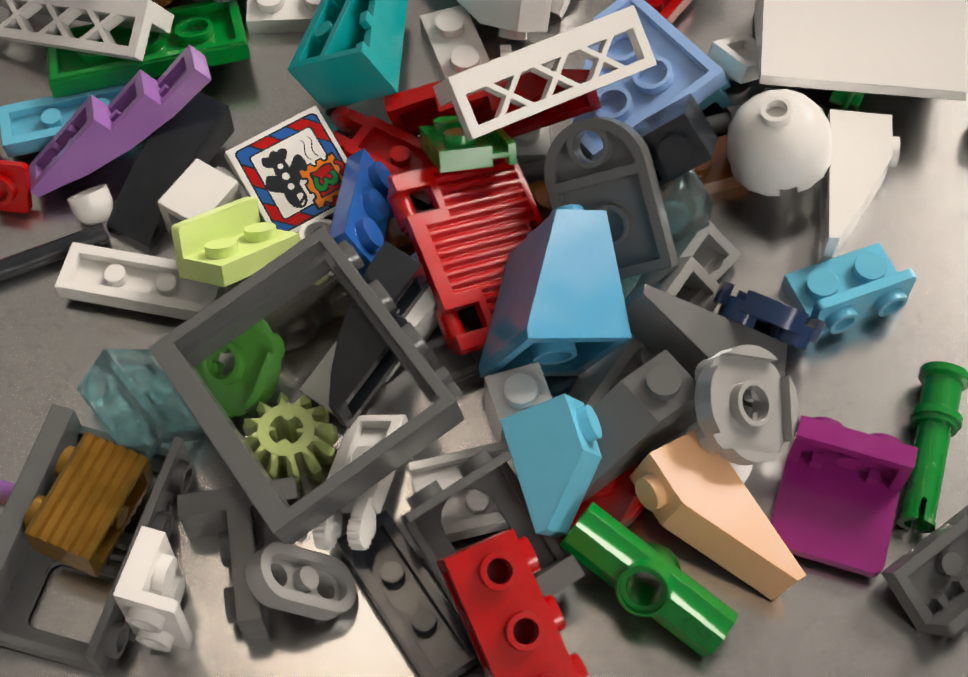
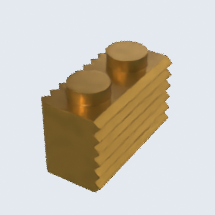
[24,432,154,577]

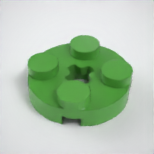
[195,319,285,418]

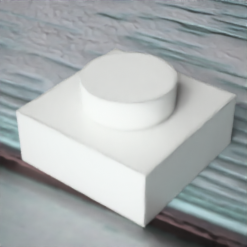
[708,33,759,84]

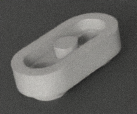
[245,542,356,621]

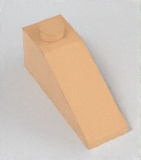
[629,429,806,600]

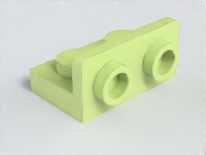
[171,196,300,287]

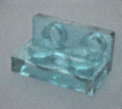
[77,348,206,461]

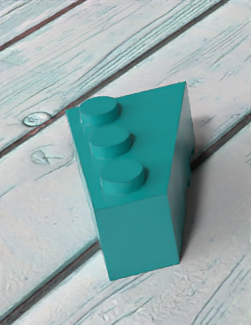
[287,0,408,109]

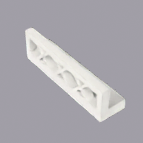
[0,0,174,62]
[433,5,657,141]

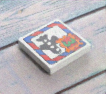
[224,105,347,233]

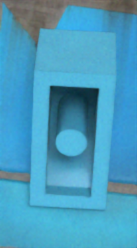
[500,394,602,538]

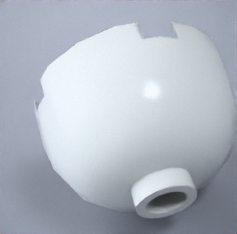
[727,89,832,196]

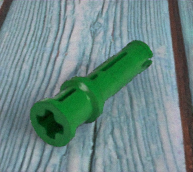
[897,361,968,533]

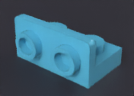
[781,242,917,334]

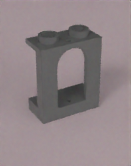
[399,449,585,614]

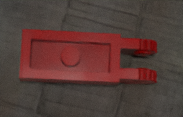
[330,105,435,205]

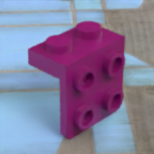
[770,415,918,577]

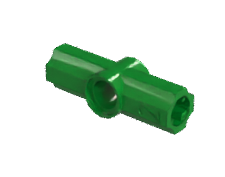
[559,502,738,658]

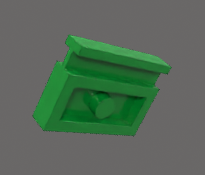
[419,115,517,173]

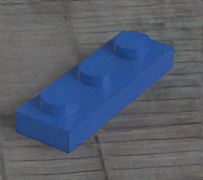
[329,148,391,277]

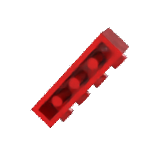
[436,528,590,677]

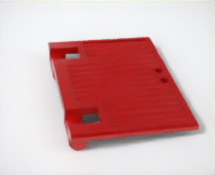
[387,158,543,356]

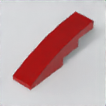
[383,69,602,138]

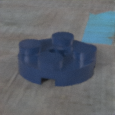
[713,281,826,350]

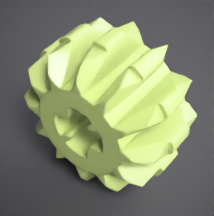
[243,392,339,490]

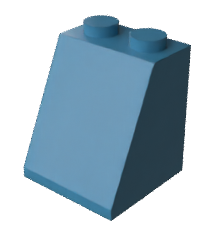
[479,204,632,378]

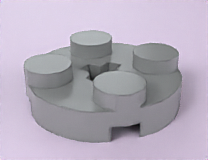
[694,344,799,465]

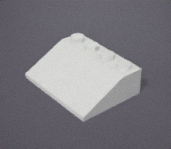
[754,0,968,101]

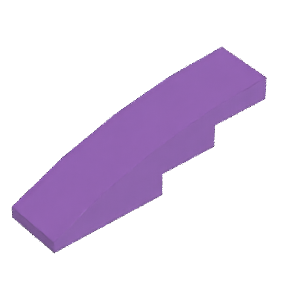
[29,44,211,197]

